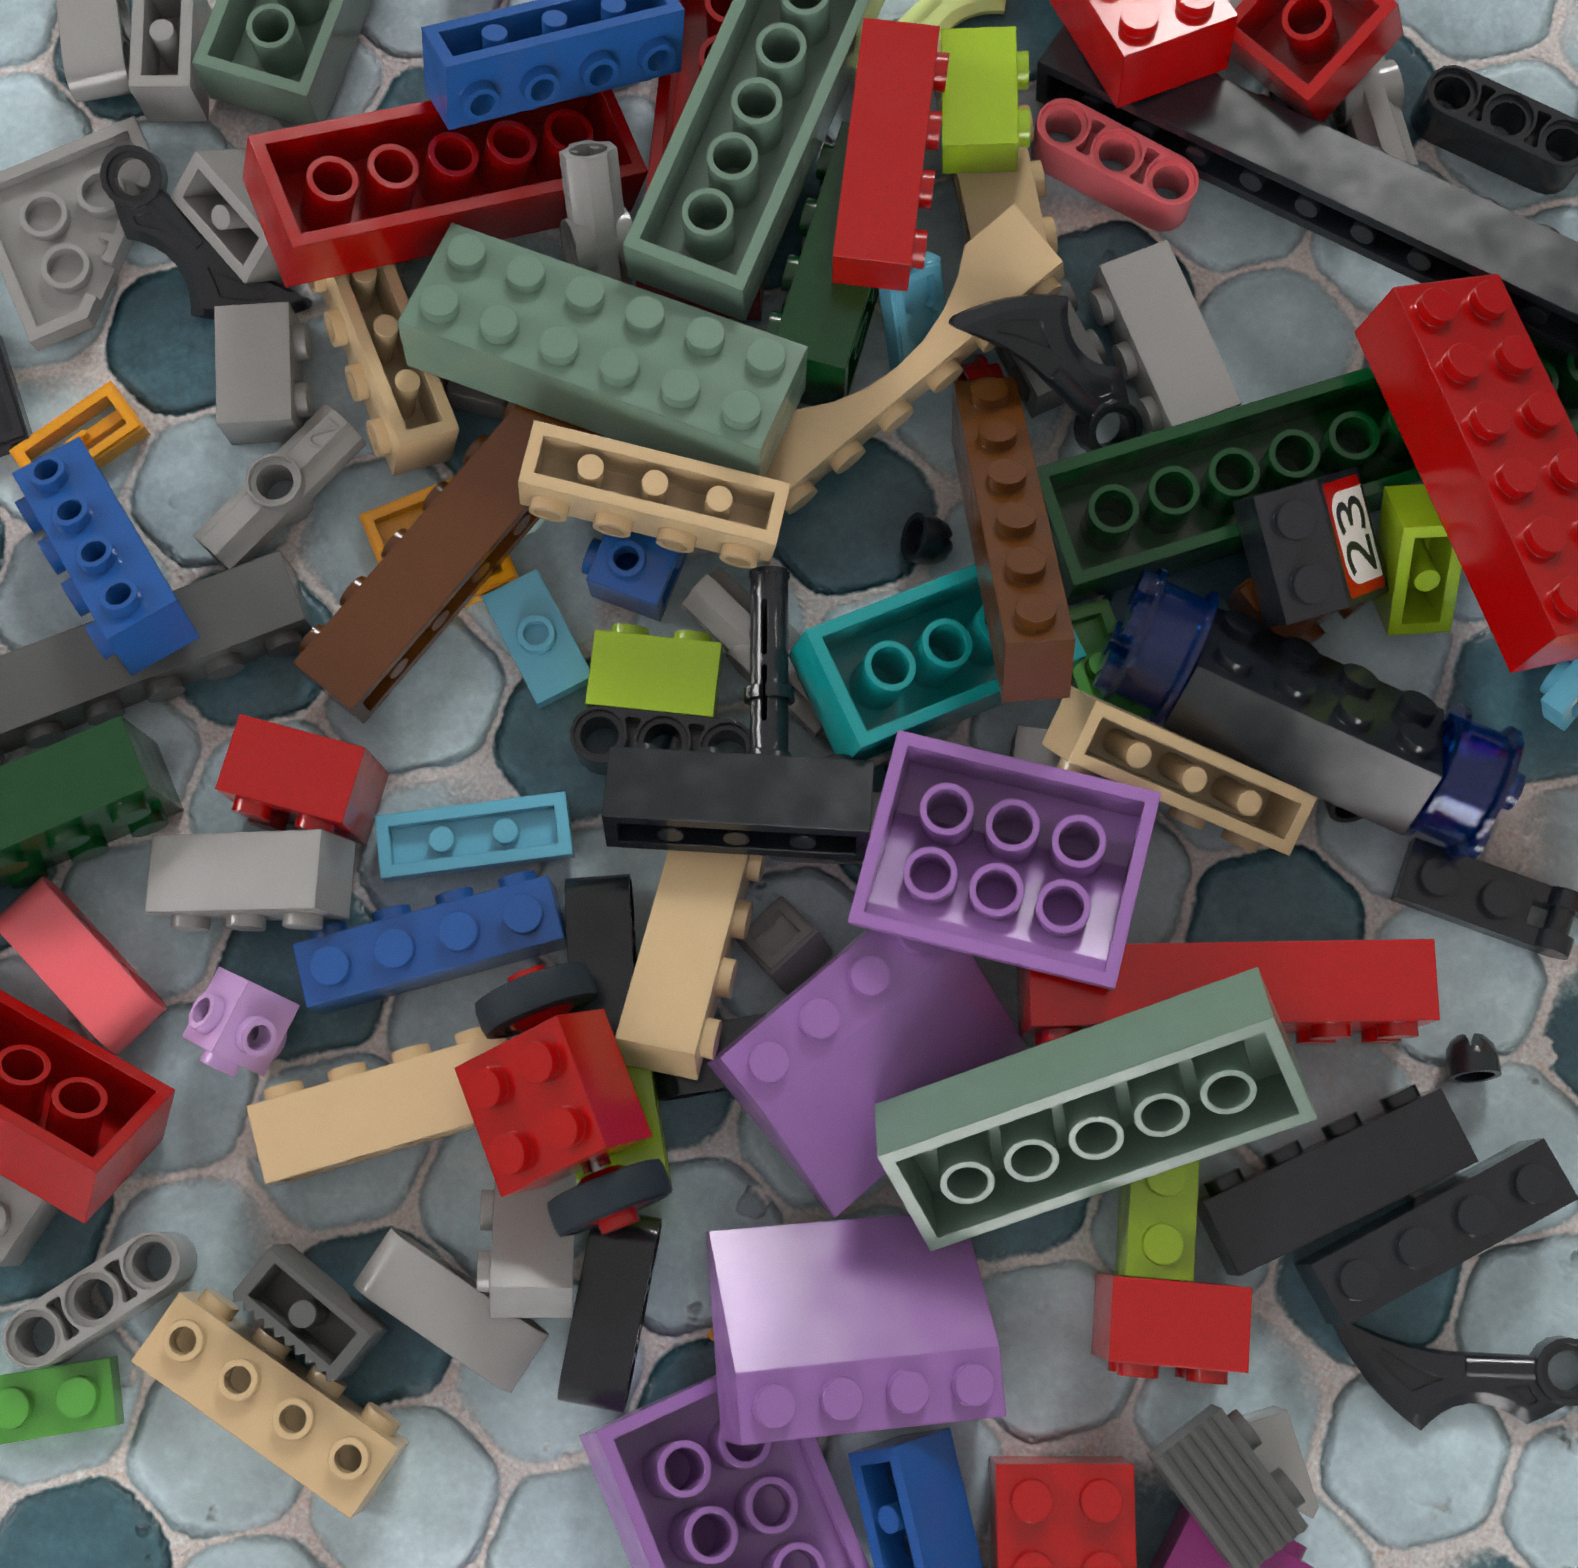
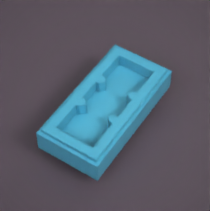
[879,251,946,371]
[481,569,590,709]

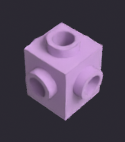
[182,967,300,1077]

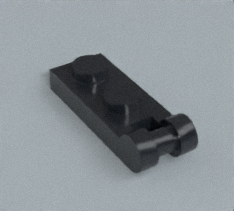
[1390,837,1578,960]

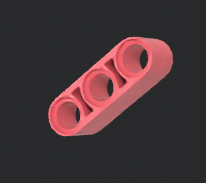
[1031,98,1199,232]
[0,876,168,1055]

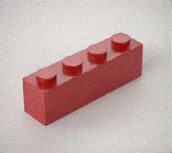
[832,18,950,292]

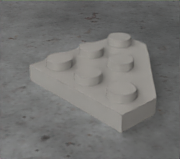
[0,116,151,351]

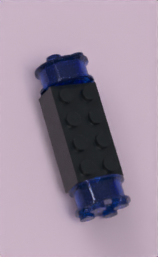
[1093,567,1526,859]

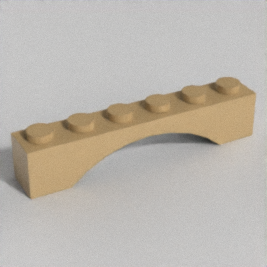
[765,203,1065,514]

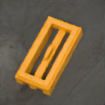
[9,380,150,469]

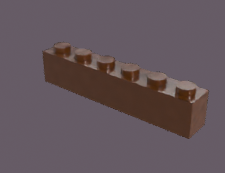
[951,377,1075,703]
[293,402,604,724]

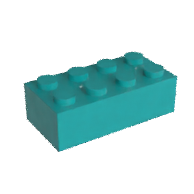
[789,564,1087,760]

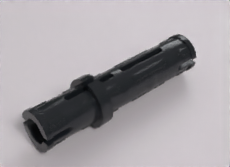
[744,566,795,754]

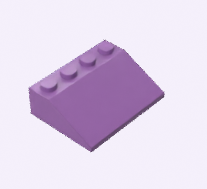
[847,730,1161,991]
[707,929,1028,1218]
[706,1214,1006,1445]
[579,1375,870,1568]

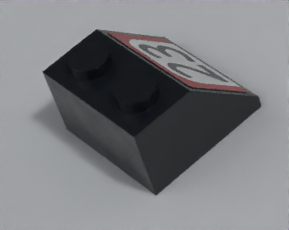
[1232,467,1389,626]

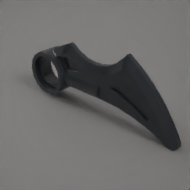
[100,144,313,319]
[949,294,1143,452]
[1333,1323,1578,1430]

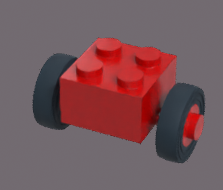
[454,962,672,1237]

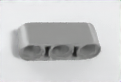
[56,0,132,102]
[353,1227,549,1393]
[3,1232,197,1368]

